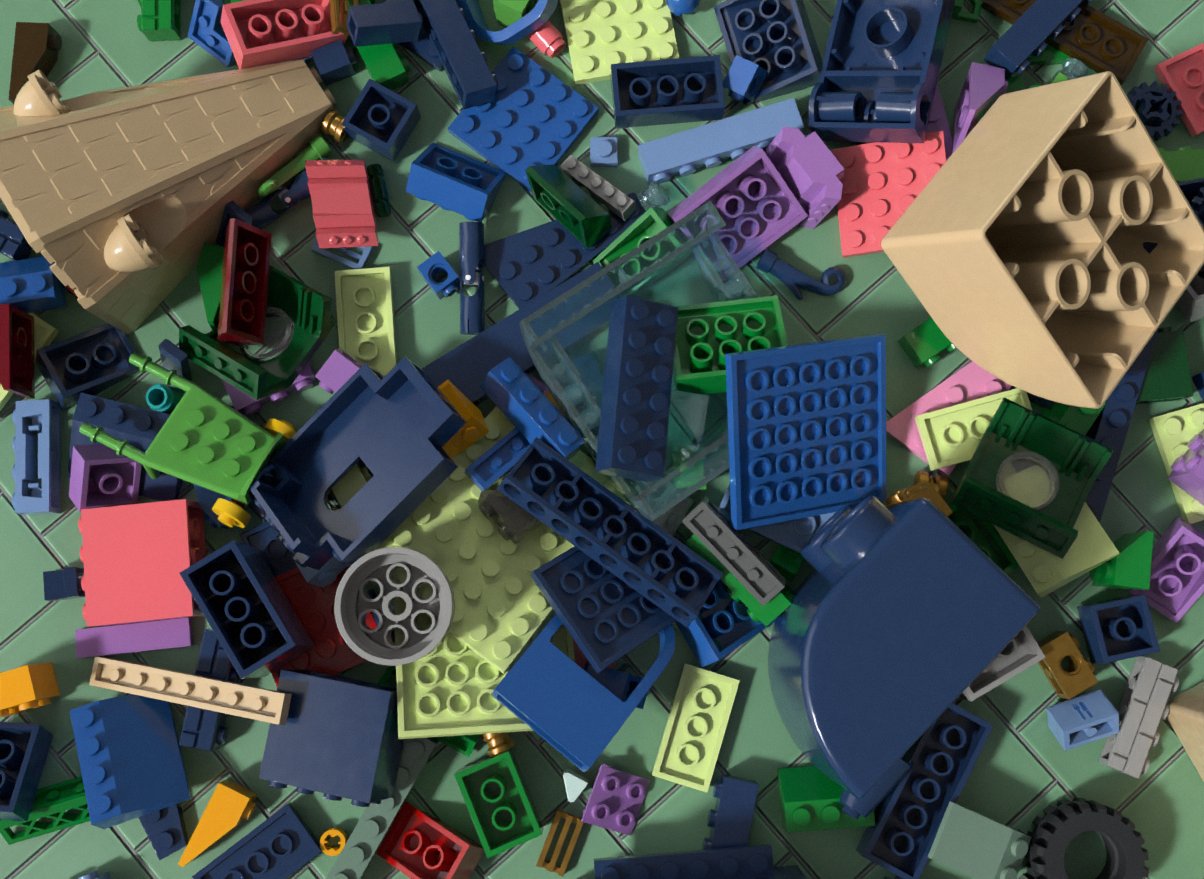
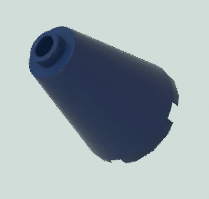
[839,754,914,820]

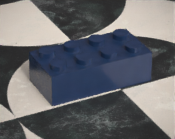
[610,55,725,129]

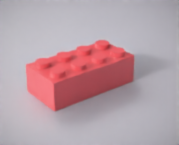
[220,0,347,69]

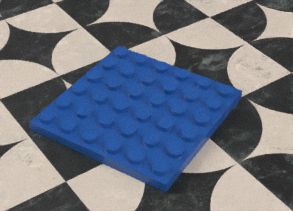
[725,334,887,530]

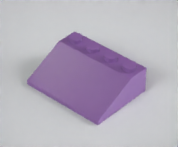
[667,145,808,283]

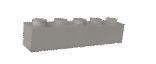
[560,155,636,221]

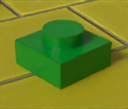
[769,544,804,581]

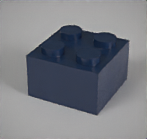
[341,79,421,162]
[1077,594,1160,664]

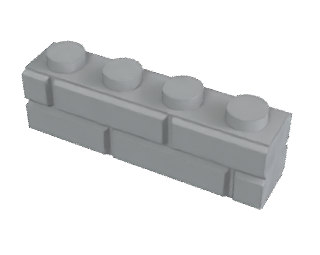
[1098,656,1179,779]

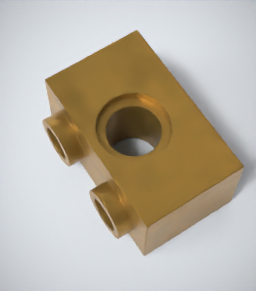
[1037,631,1098,700]

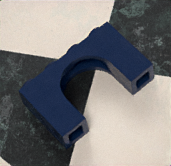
[346,0,423,47]

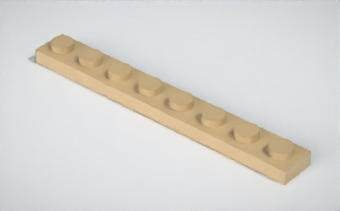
[89,656,292,725]

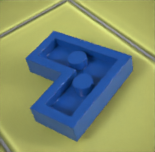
[187,0,236,68]

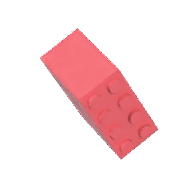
[78,499,207,627]

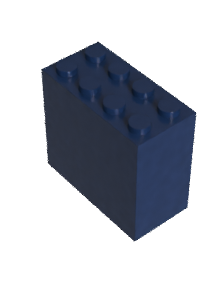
[179,540,316,679]
[259,669,404,807]

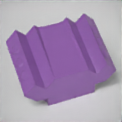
[764,126,844,229]

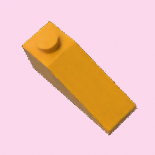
[178,779,257,867]

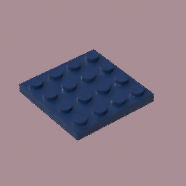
[530,546,677,674]

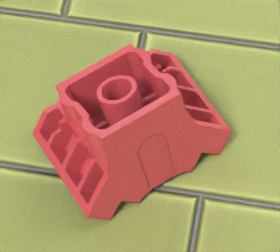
[305,159,379,248]

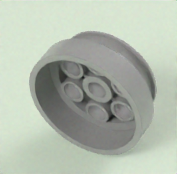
[334,547,455,666]

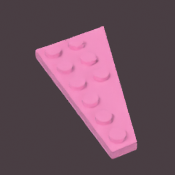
[886,361,1012,477]

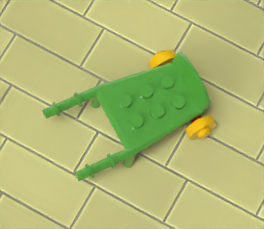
[79,352,297,528]

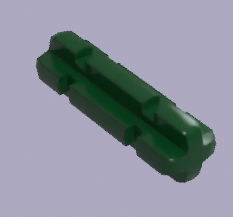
[367,164,391,217]

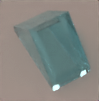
[669,390,709,447]

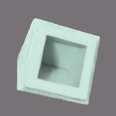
[563,769,588,803]

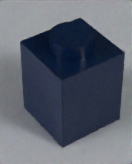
[311,40,357,86]

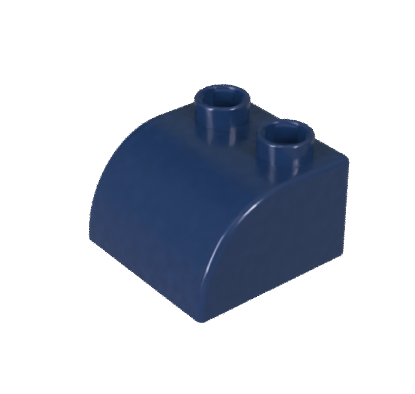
[768,495,1040,799]

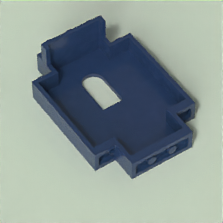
[249,357,467,570]

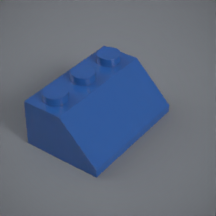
[406,142,506,222]
[0,256,67,313]

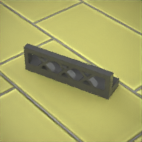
[682,496,786,606]

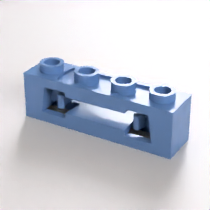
[12,399,61,515]

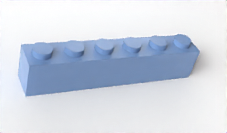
[638,98,804,184]

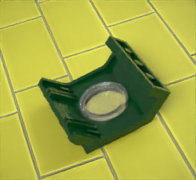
[179,265,338,400]
[952,397,1113,559]

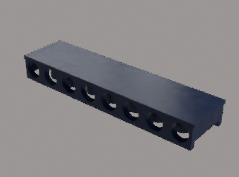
[422,262,621,406]
[497,437,724,628]

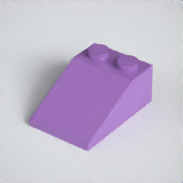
[952,62,1008,154]
[1127,516,1204,623]

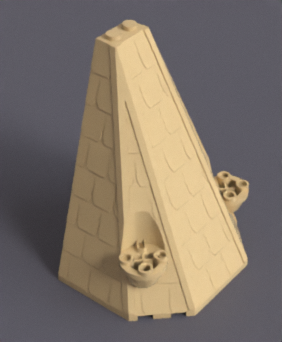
[0,59,337,334]

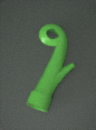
[257,136,332,197]

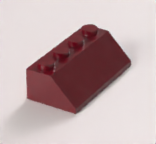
[218,218,271,346]

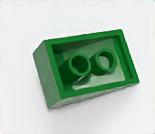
[592,207,695,298]

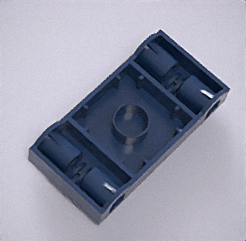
[808,0,955,143]

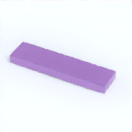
[75,617,194,658]

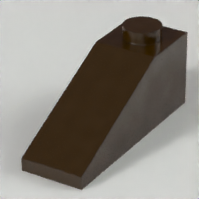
[8,22,62,104]

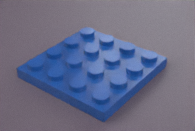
[448,47,599,193]

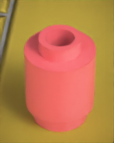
[527,20,566,58]

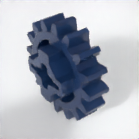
[1126,81,1183,141]

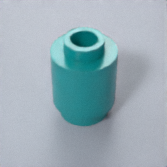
[146,384,184,414]

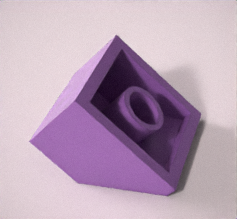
[69,444,142,512]

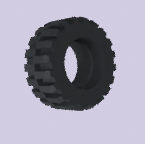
[1024,798,1149,879]

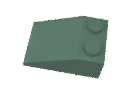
[928,801,1032,879]

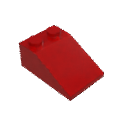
[376,801,484,879]

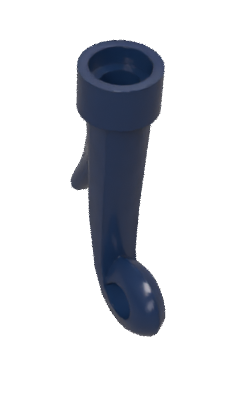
[756,248,846,300]

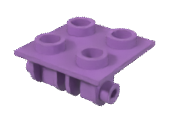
[581,763,650,836]

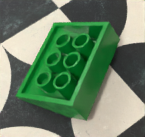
[673,295,788,398]

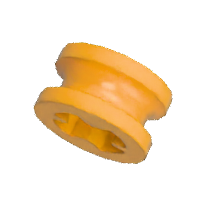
[320,827,348,856]

